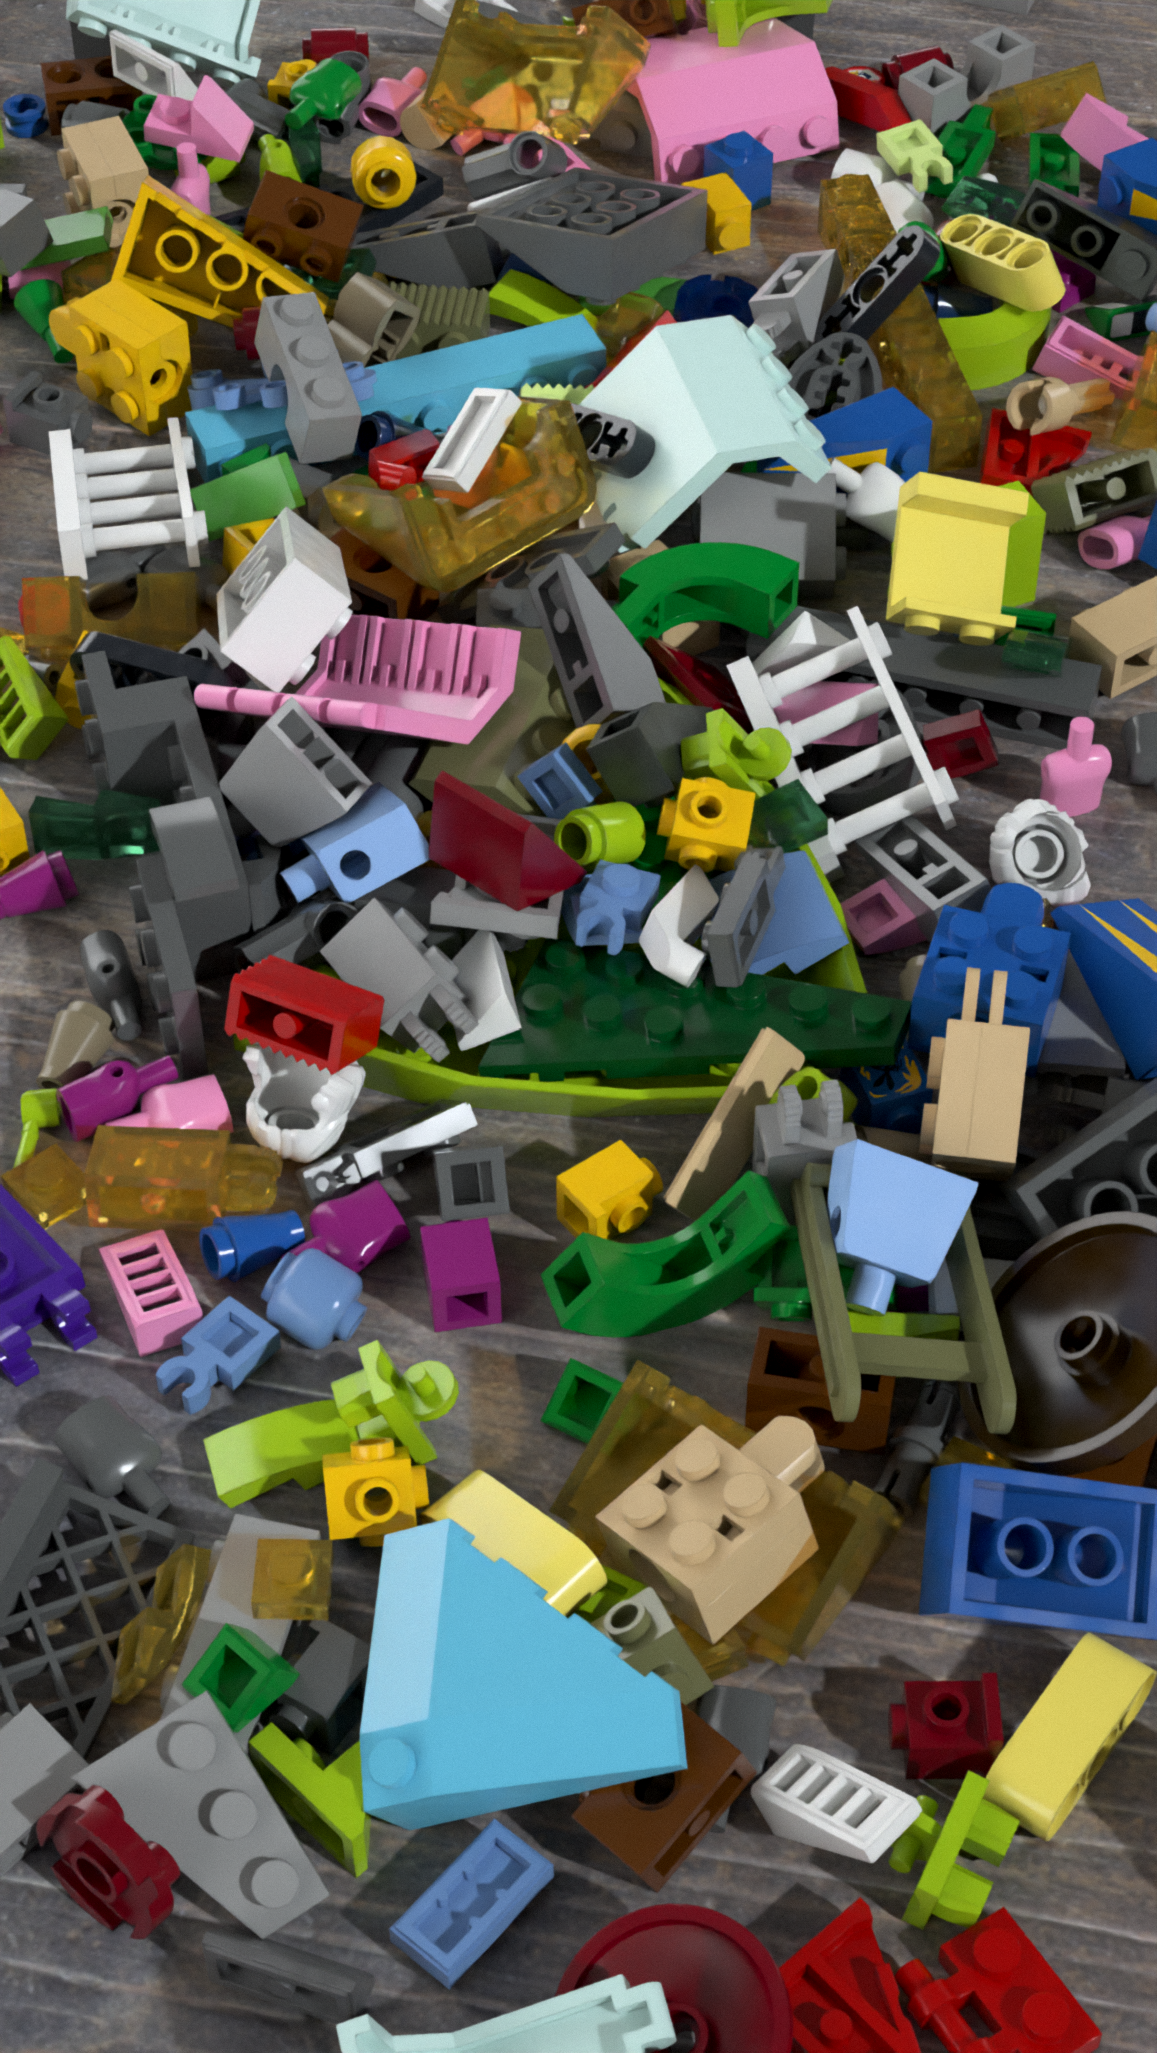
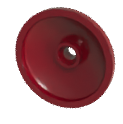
[555,1903,793,2053]

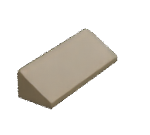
[664,1027,805,1221]

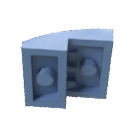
[700,850,849,975]

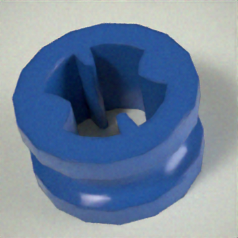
[2,94,48,138]

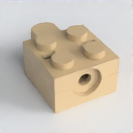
[57,116,149,267]
[919,967,1030,1182]
[595,1416,825,1645]

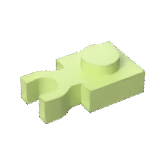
[876,119,953,193]

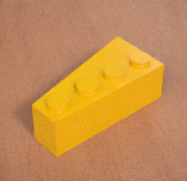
[111,175,329,328]

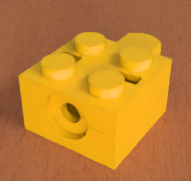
[49,278,193,436]

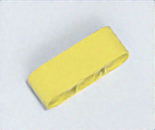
[940,214,1066,312]
[420,1469,608,1618]
[982,1632,1157,1842]

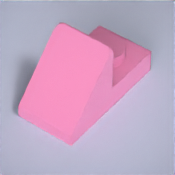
[144,75,254,162]

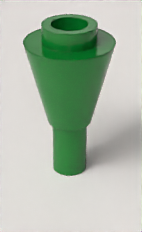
[14,279,74,364]

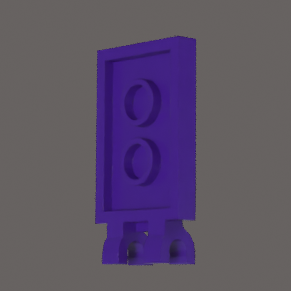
[0,1184,98,1387]

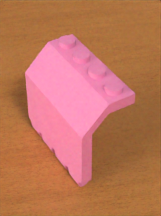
[598,18,839,184]
[194,615,521,745]

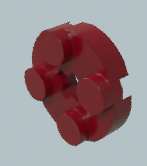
[36,1785,180,1940]

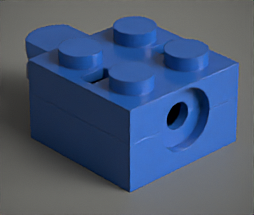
[907,883,1071,1078]

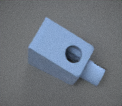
[280,782,430,905]
[826,1139,978,1317]

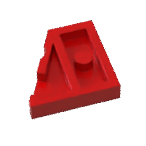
[979,407,1092,498]
[779,1897,922,2053]

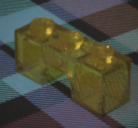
[22,572,202,660]

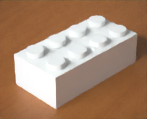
[216,507,353,692]

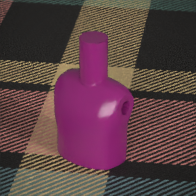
[56,1055,178,1142]
[280,1180,411,1273]

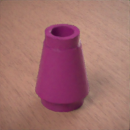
[0,850,79,920]

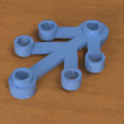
[187,350,377,410]

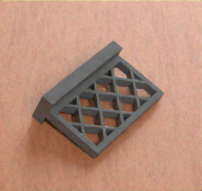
[0,1458,195,1761]

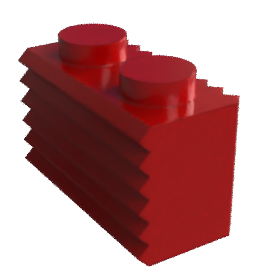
[224,954,385,1075]

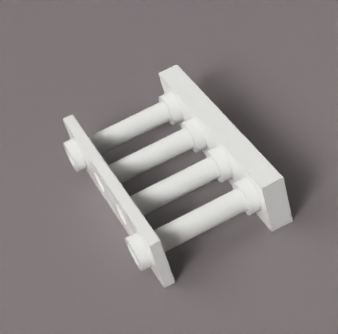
[49,417,209,582]
[727,606,959,883]

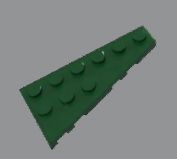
[478,938,912,1082]

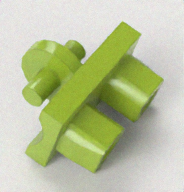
[681,708,792,813]
[331,1340,459,1465]
[888,1770,1020,1930]

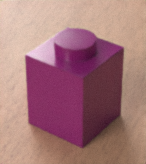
[420,1217,502,1333]

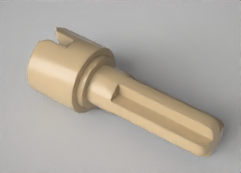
[1006,377,1115,436]

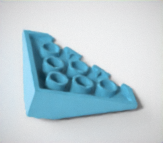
[360,1518,687,1831]

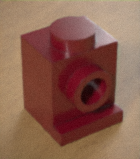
[888,1673,1004,1779]

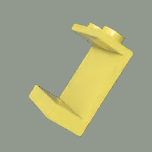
[886,472,1029,646]

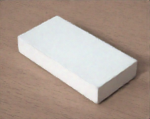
[422,388,522,493]

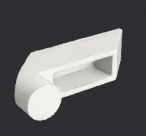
[638,864,720,988]

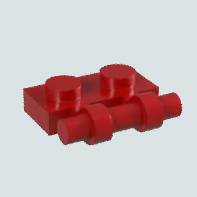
[894,1907,1102,2053]

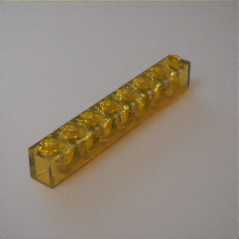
[817,174,983,473]

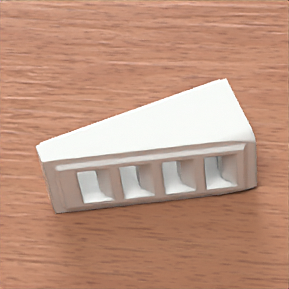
[751,1744,923,1863]

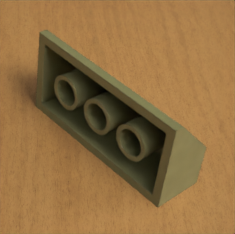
[408,624,576,817]

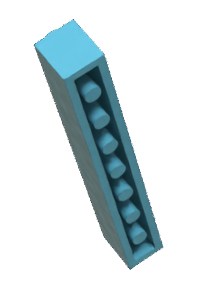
[185,314,606,483]

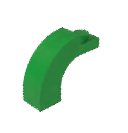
[612,542,800,648]
[540,1170,791,1337]

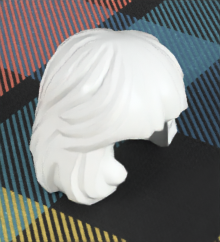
[989,799,1091,909]
[242,1042,366,1163]

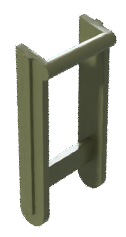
[790,1162,1016,1435]

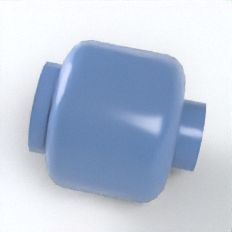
[261,1248,368,1350]

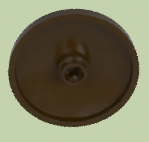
[958,1211,1157,1476]

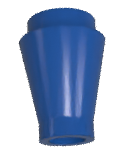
[199,1210,305,1282]

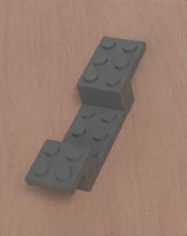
[74,651,253,1079]

